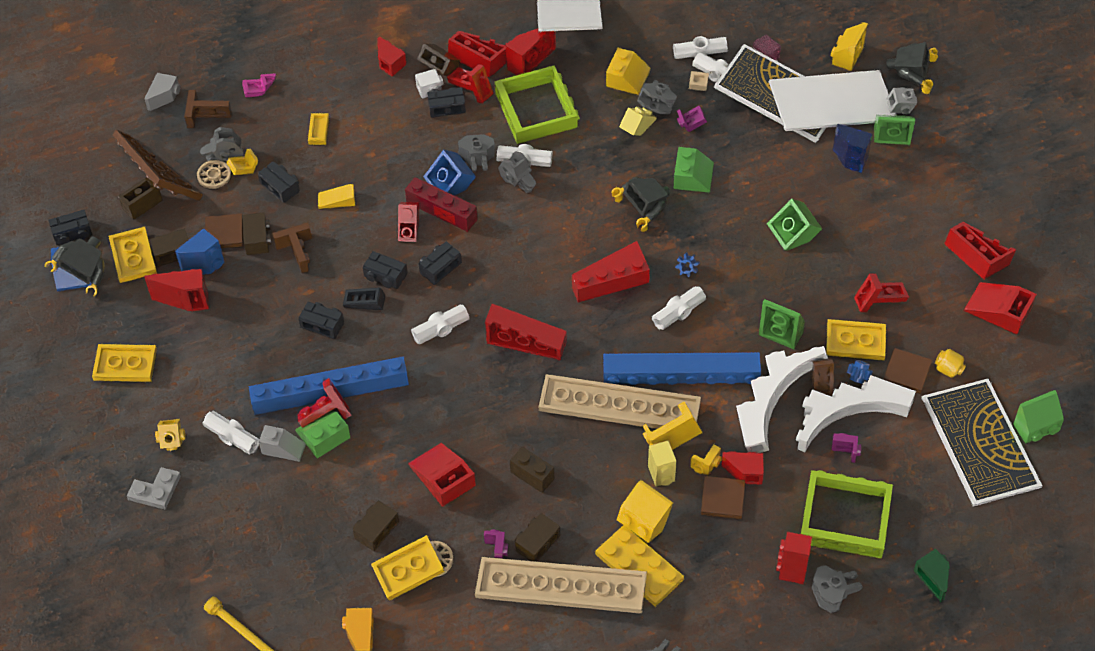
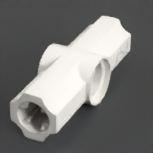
[673,36,727,59]
[693,53,729,82]
[497,144,552,167]
[652,286,706,330]
[411,304,469,344]
[203,411,259,455]

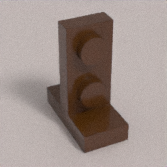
[184,90,232,128]
[272,222,312,273]
[809,359,834,396]

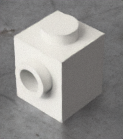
[415,69,443,99]

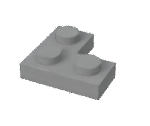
[127,467,181,510]

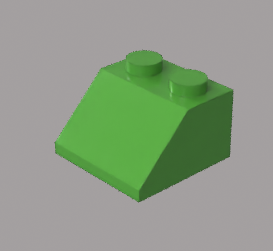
[874,115,915,145]
[674,147,714,193]
[767,198,822,251]
[1013,390,1064,444]
[295,410,350,458]

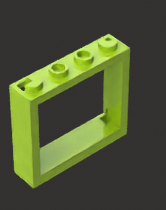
[494,66,580,144]
[801,470,893,559]

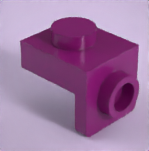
[677,106,707,132]
[831,433,861,463]
[484,529,509,559]

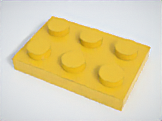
[109,227,157,283]
[826,319,886,360]
[92,344,157,382]
[371,535,445,601]

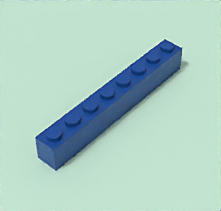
[603,352,761,385]
[249,356,409,415]

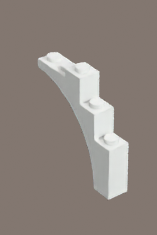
[736,346,828,453]
[796,376,916,452]

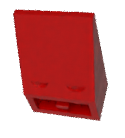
[144,269,209,311]
[964,282,1037,334]
[408,443,476,507]

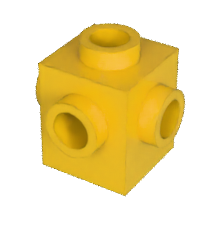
[155,419,185,451]

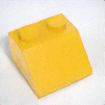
[831,22,868,71]
[606,48,650,95]
[616,480,673,543]

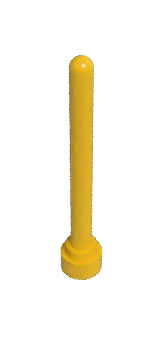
[204,596,274,651]

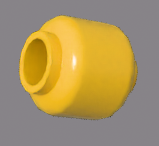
[935,349,966,378]

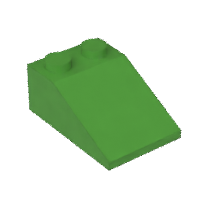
[759,299,805,349]

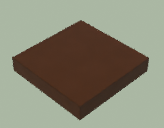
[205,213,243,248]
[883,348,932,394]
[701,476,745,519]

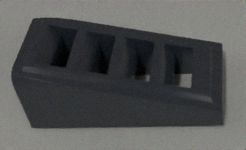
[343,287,385,310]

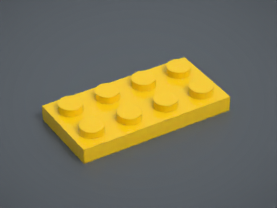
[595,525,684,607]

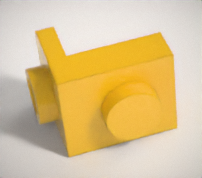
[227,149,258,175]
[691,445,722,476]

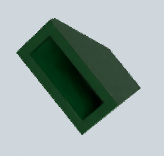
[914,549,949,602]

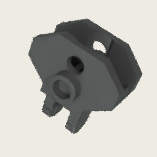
[637,80,677,114]
[200,127,243,161]
[458,134,495,172]
[498,151,536,193]
[812,565,863,613]

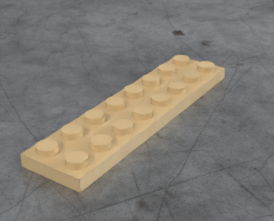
[539,374,701,429]
[475,557,647,613]

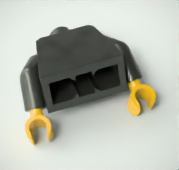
[887,42,938,94]
[612,177,670,232]
[45,236,104,296]

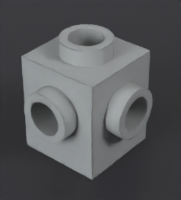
[887,87,917,114]

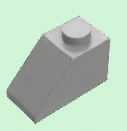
[144,73,181,111]
[259,425,306,462]

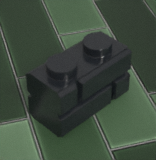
[427,87,466,118]
[258,162,300,203]
[48,209,93,245]
[418,241,462,285]
[363,251,408,289]
[298,302,344,339]

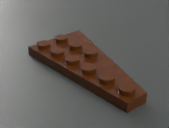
[113,130,203,201]

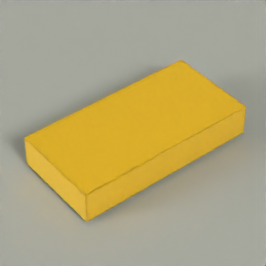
[308,113,329,145]

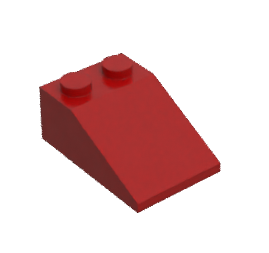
[506,29,556,75]

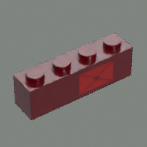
[405,177,478,232]

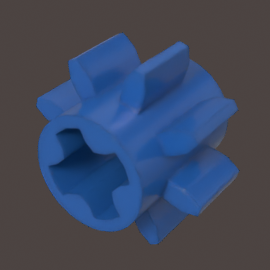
[675,253,700,277]
[847,360,873,384]

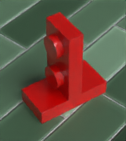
[447,64,493,104]
[854,274,909,312]
[297,378,351,428]

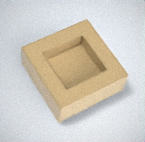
[689,71,709,91]

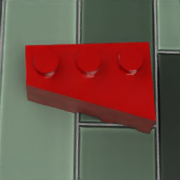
[448,31,507,77]
[944,222,1016,279]
[776,532,812,584]

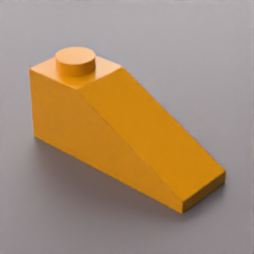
[342,608,374,651]

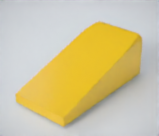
[318,184,355,209]

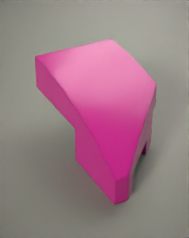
[242,74,276,98]

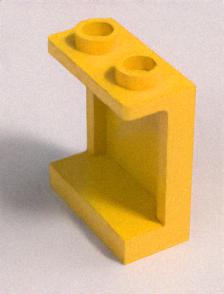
[643,401,703,450]

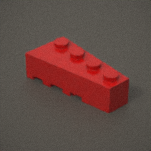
[572,241,650,302]
[485,304,567,360]

